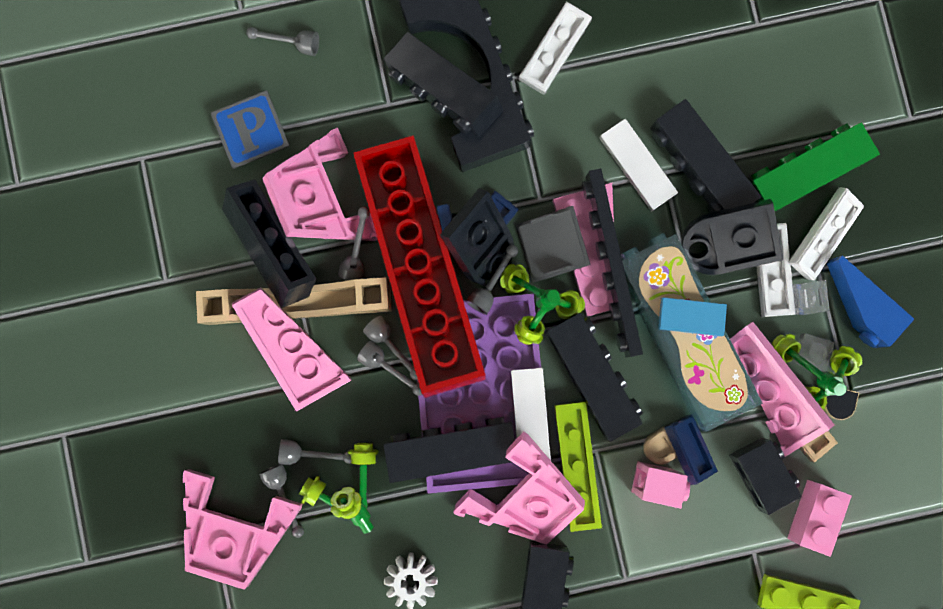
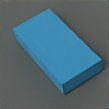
[658,297,727,337]

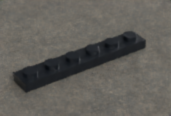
[582,168,643,358]

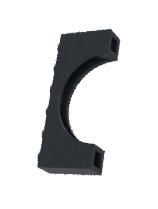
[399,0,534,172]

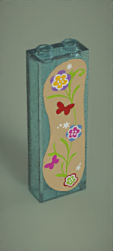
[621,233,763,432]

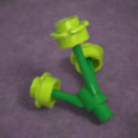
[500,264,585,345]
[771,334,863,410]
[299,443,379,534]

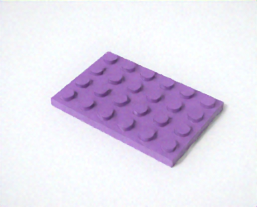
[417,294,541,493]

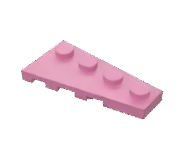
[728,322,835,457]

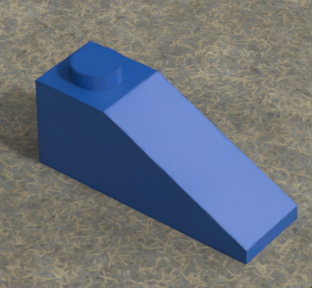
[827,255,914,348]

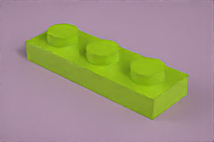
[757,574,861,609]

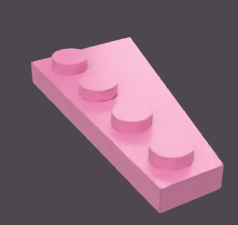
[552,183,614,317]
[232,287,351,411]

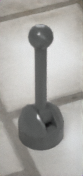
[246,27,319,56]
[338,207,370,280]
[466,245,518,315]
[363,316,418,380]
[357,341,422,396]
[278,439,351,465]
[259,464,304,538]

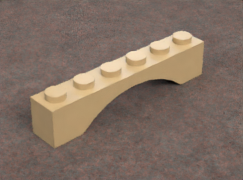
[196,277,392,325]

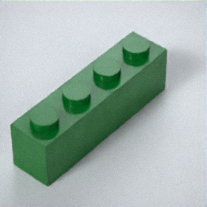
[751,122,880,211]

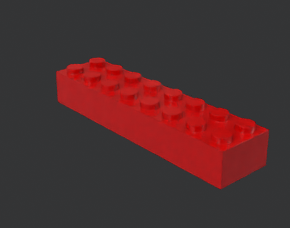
[353,135,486,398]

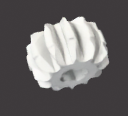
[384,553,438,609]

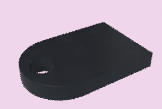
[440,188,514,286]
[681,199,783,275]

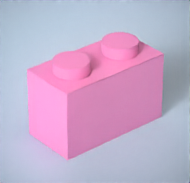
[631,461,690,509]
[787,480,852,557]

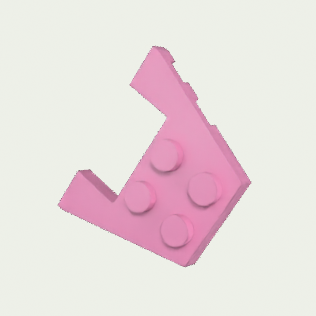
[262,128,378,241]
[453,431,585,545]
[183,469,303,590]

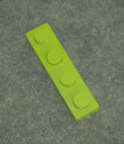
[554,402,602,532]

